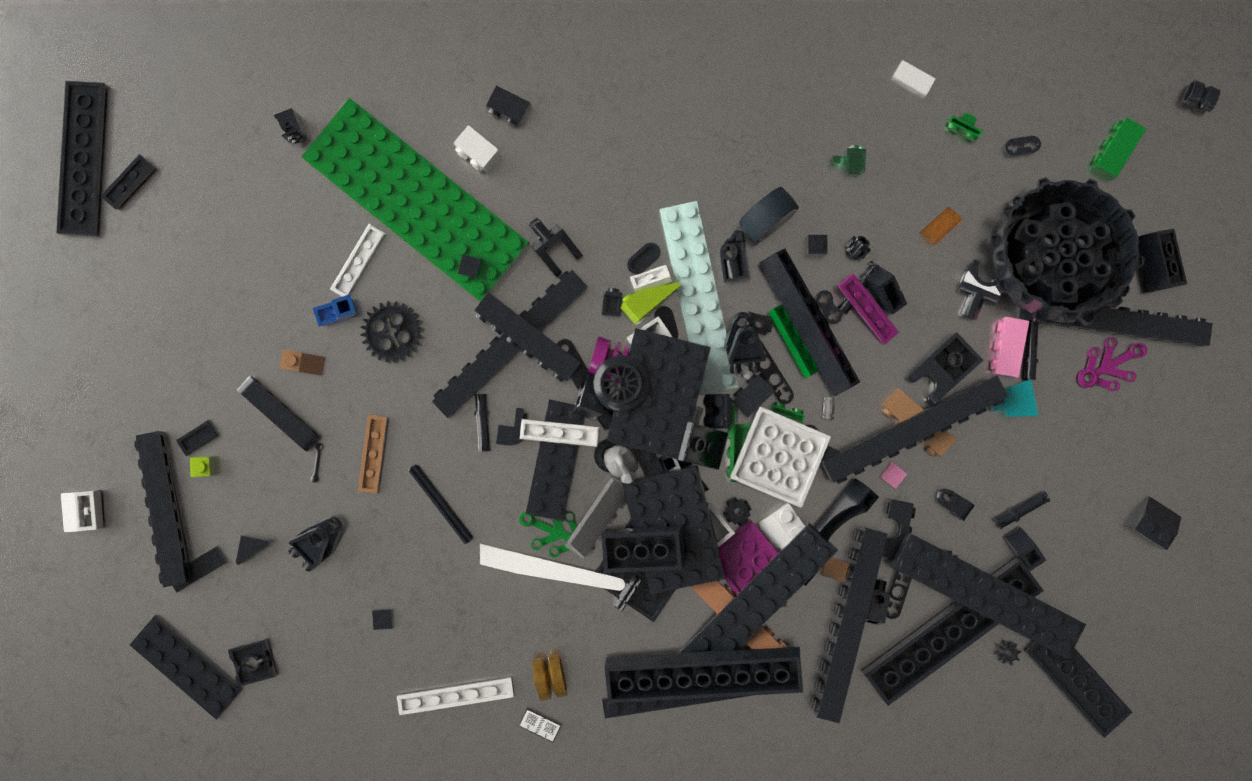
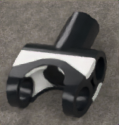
[958,259,1000,320]

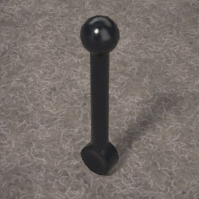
[311,443,323,483]

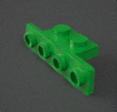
[727,405,752,482]

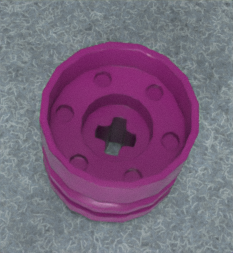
[588,336,630,383]

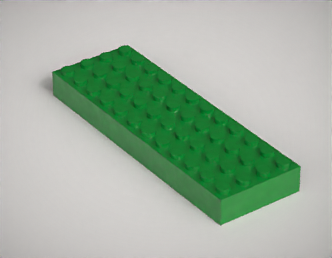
[301,97,530,302]

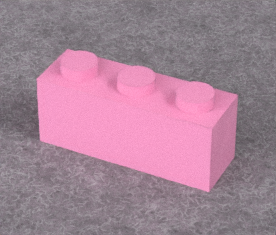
[990,317,1029,378]

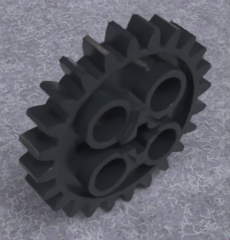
[360,301,423,363]

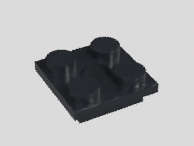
[703,394,732,429]

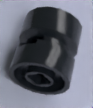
[1183,80,1220,113]

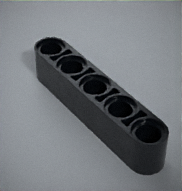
[237,375,320,452]

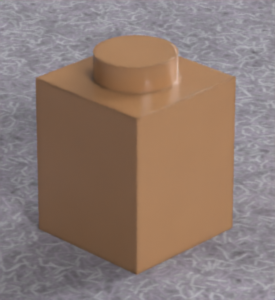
[819,557,849,582]

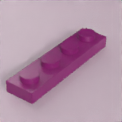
[837,273,899,345]

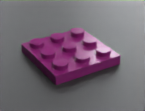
[719,519,778,594]

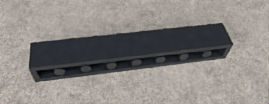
[759,248,860,397]
[134,431,191,588]

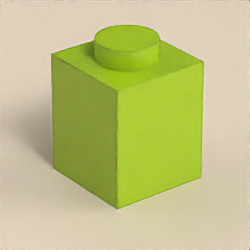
[190,456,216,477]

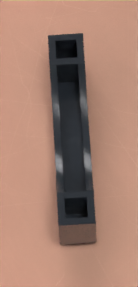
[804,478,879,586]

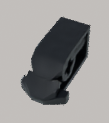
[720,230,751,283]

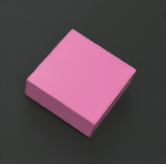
[880,462,907,489]

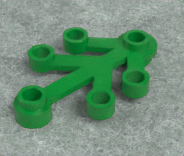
[519,511,577,558]

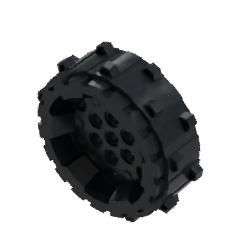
[987,177,1145,325]

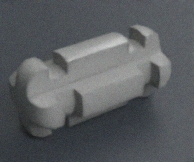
[823,397,835,420]

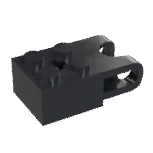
[907,332,983,405]

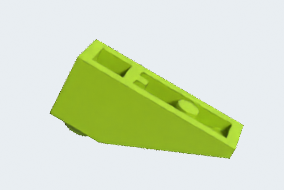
[621,282,681,325]

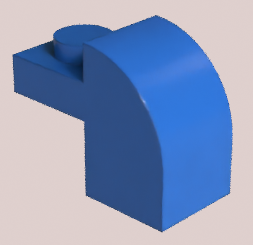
[312,295,356,327]

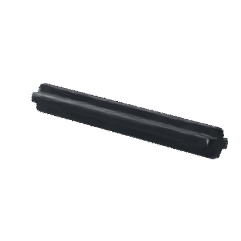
[409,464,473,544]

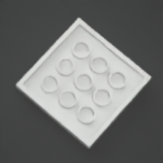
[730,407,831,508]

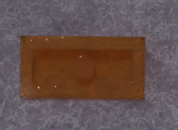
[920,206,963,246]

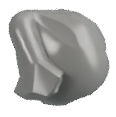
[604,445,638,484]

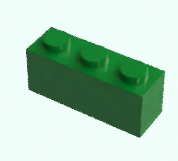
[1092,117,1146,180]

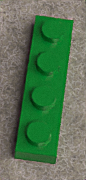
[768,305,819,378]

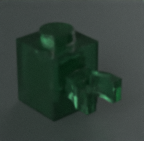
[831,145,866,175]

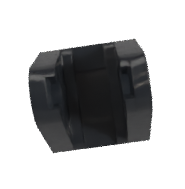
[528,217,583,277]
[724,312,766,374]
[288,516,343,572]

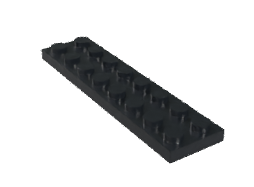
[56,81,106,236]

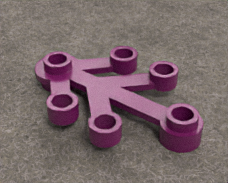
[1078,337,1147,392]

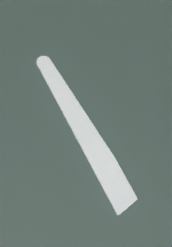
[480,544,625,591]

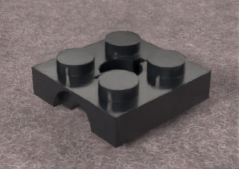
[228,639,277,687]

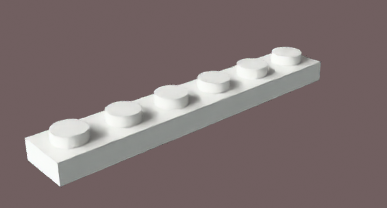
[397,677,514,715]

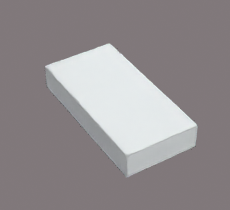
[892,60,935,96]

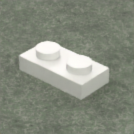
[630,265,672,293]

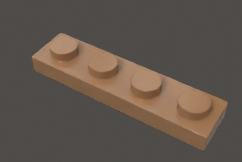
[358,415,388,493]

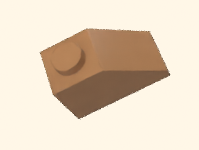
[280,349,325,376]

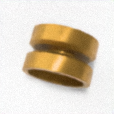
[532,654,568,701]

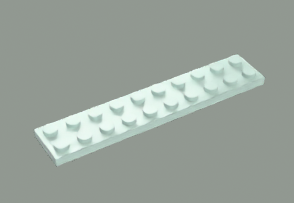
[660,201,738,396]

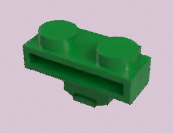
[947,113,983,142]
[770,402,805,424]

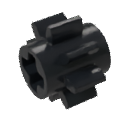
[846,236,871,259]
[996,641,1022,666]

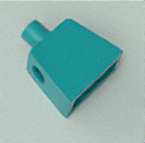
[990,380,1039,417]

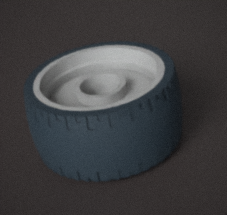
[739,186,799,243]

